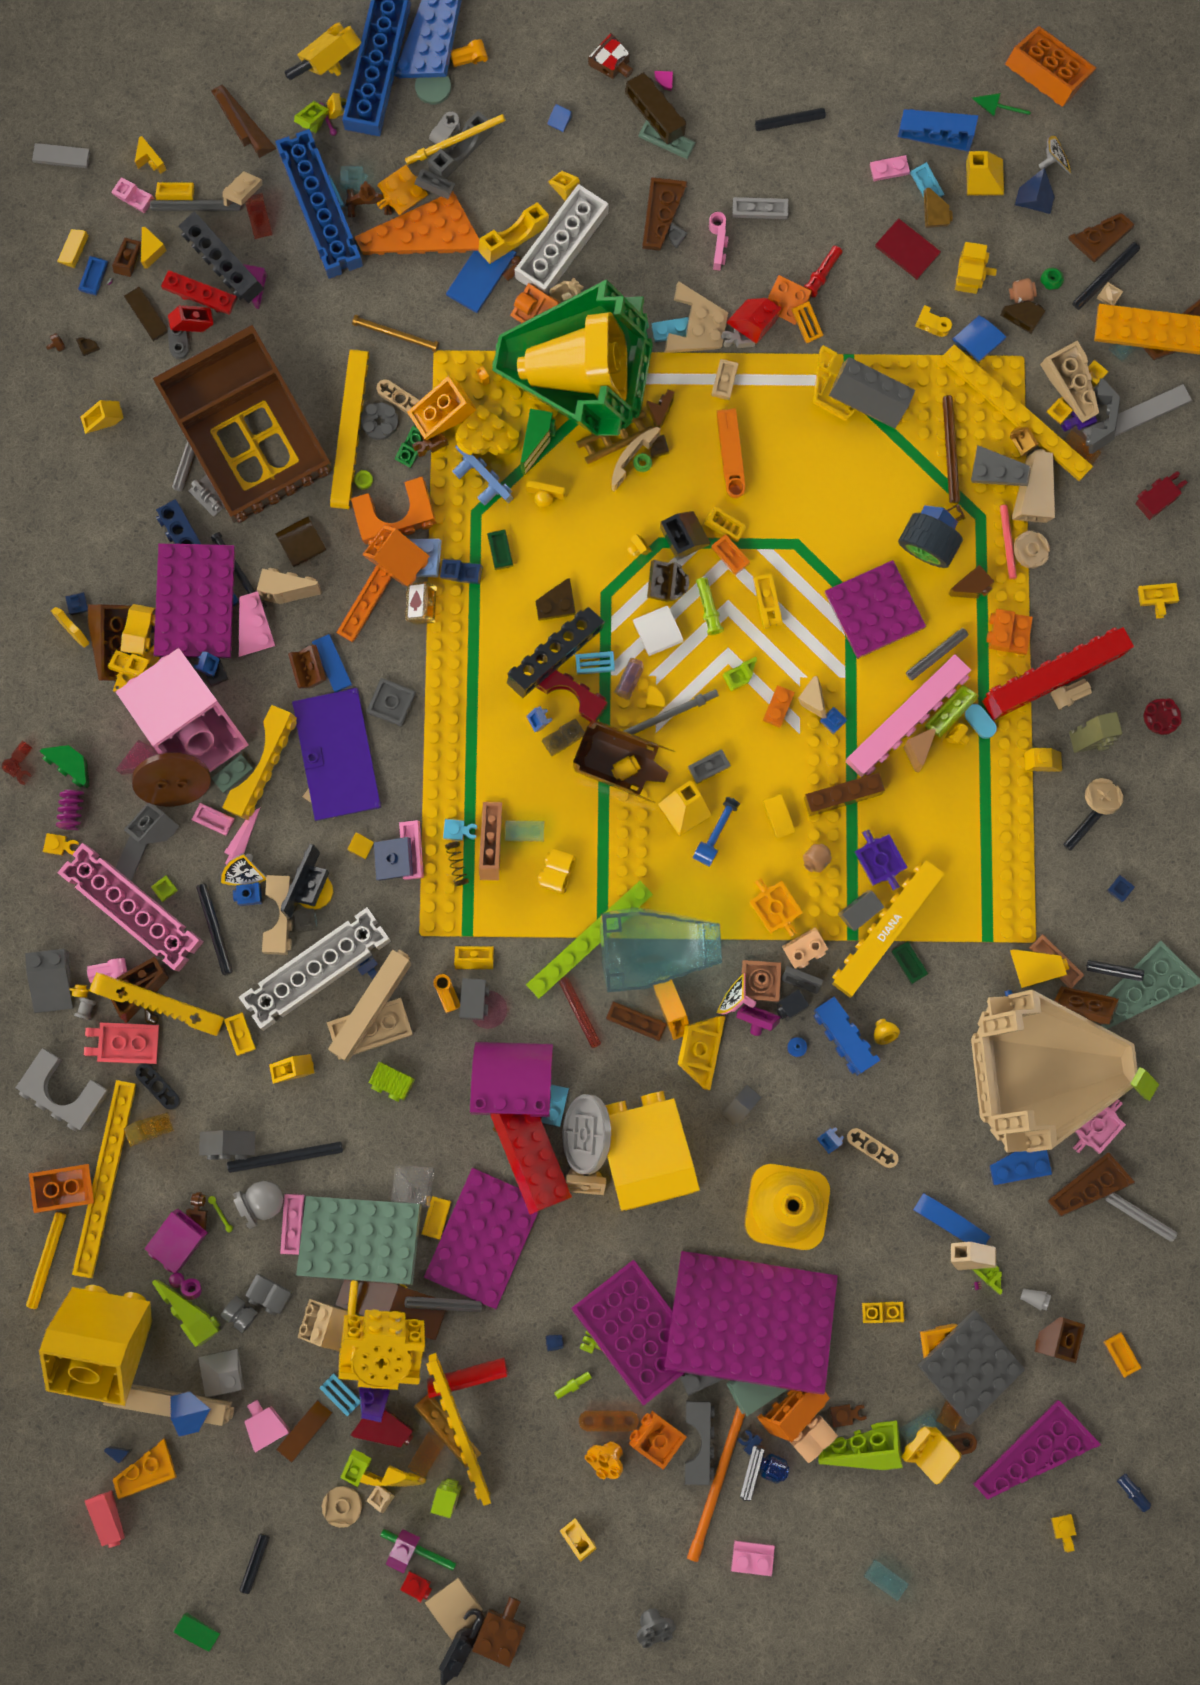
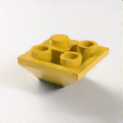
[966,151,1004,195]
[658,780,711,836]

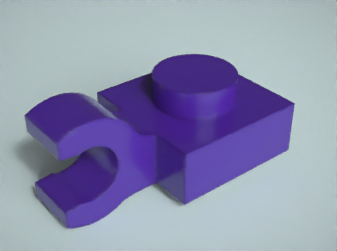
[1061,411,1097,432]

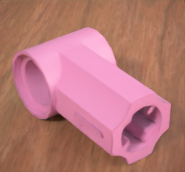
[87,958,127,983]

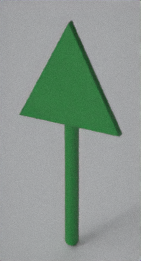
[972,93,1031,116]

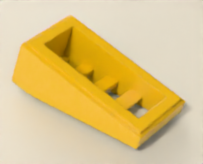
[703,506,747,542]

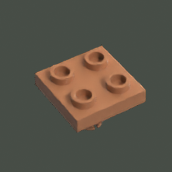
[741,960,781,1002]

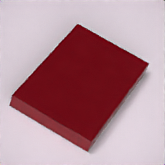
[875,218,941,280]

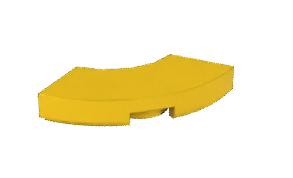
[51,607,89,648]

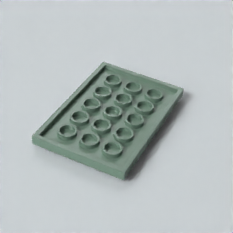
[296,1196,421,1285]

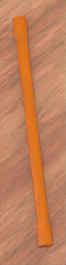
[687,1406,745,1562]

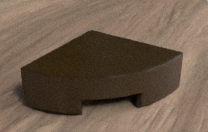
[76,337,100,356]
[650,435,669,458]

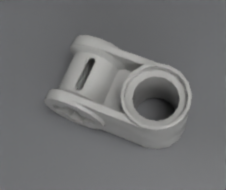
[429,112,460,149]

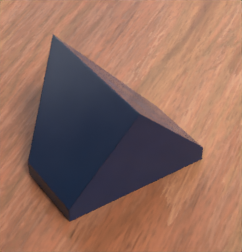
[1015,167,1055,214]

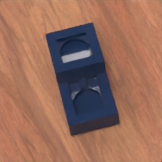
[440,559,483,584]

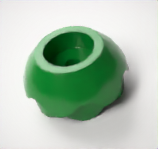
[1040,268,1064,290]

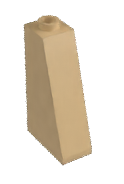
[1012,449,1055,523]

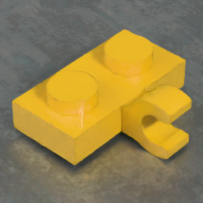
[1138,583,1179,619]

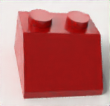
[727,298,782,344]

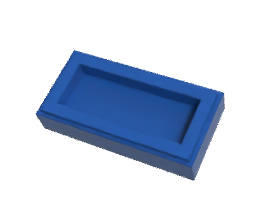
[78,256,108,296]

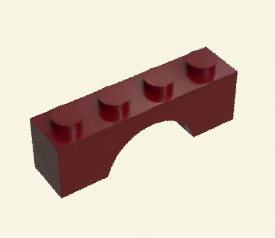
[536,662,607,722]

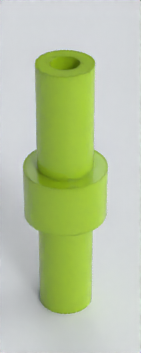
[554,1371,592,1399]

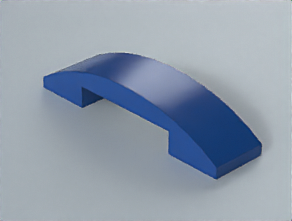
[913,1193,991,1245]

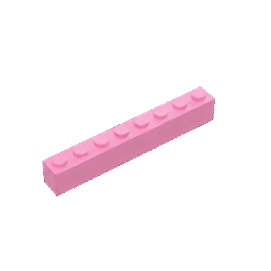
[845,654,971,778]

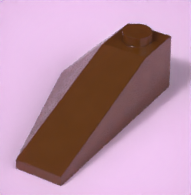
[88,604,131,681]

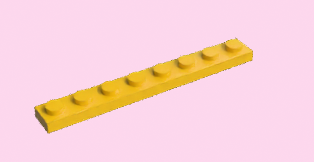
[426,1353,491,1506]

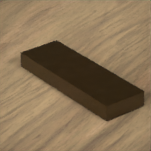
[124,287,168,341]

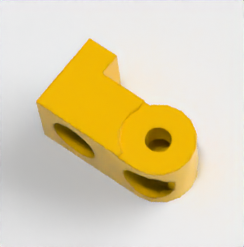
[915,305,952,337]

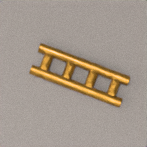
[576,410,653,464]

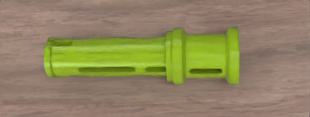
[696,577,724,635]

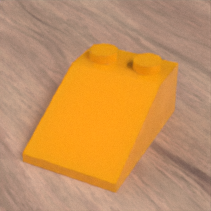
[407,376,477,440]

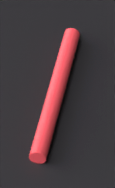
[1000,505,1017,579]

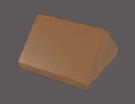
[903,728,936,773]

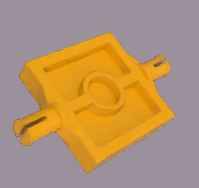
[377,165,428,216]
[749,878,803,937]

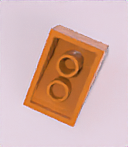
[29,1164,94,1214]

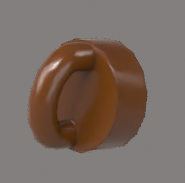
[46,333,66,352]

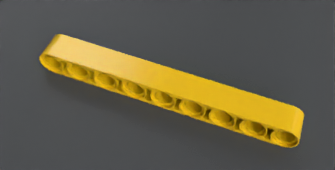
[330,349,369,510]

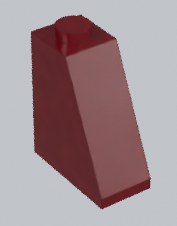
[350,1408,414,1448]

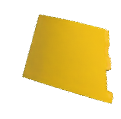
[360,1466,427,1487]

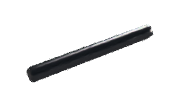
[227,1142,343,1173]

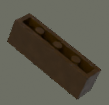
[625,72,687,145]

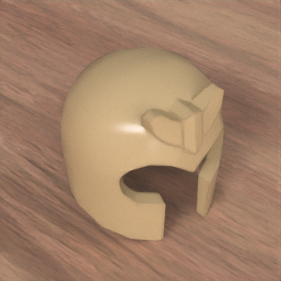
[550,278,584,303]

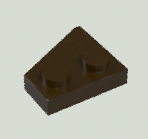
[535,578,576,621]

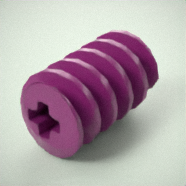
[56,789,84,831]

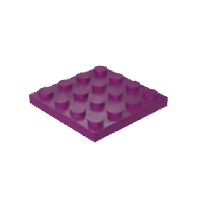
[824,560,926,659]

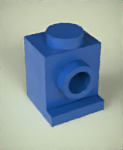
[233,882,262,906]

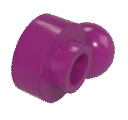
[169,1272,202,1300]

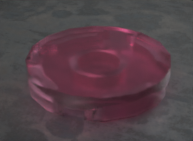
[472,991,508,1029]

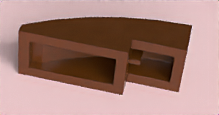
[276,1400,333,1463]

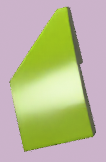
[722,657,757,691]

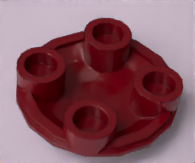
[1143,698,1182,735]

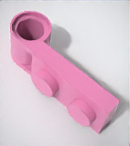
[709,212,728,271]

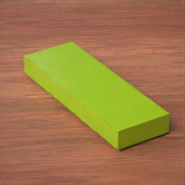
[925,685,978,738]

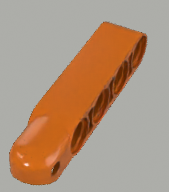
[717,408,745,499]

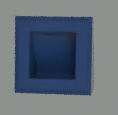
[104,1446,132,1463]

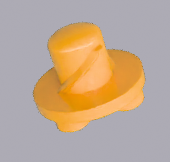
[585,1442,623,1479]

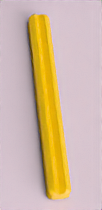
[26,1212,66,1309]

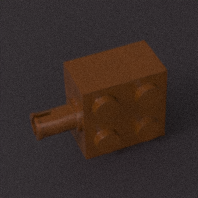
[472,1597,526,1668]

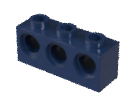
[156,499,201,544]

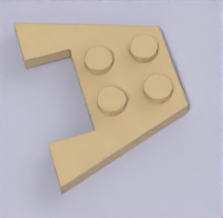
[664,282,728,353]

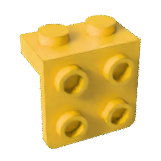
[901,1426,961,1484]

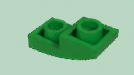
[395,425,423,468]

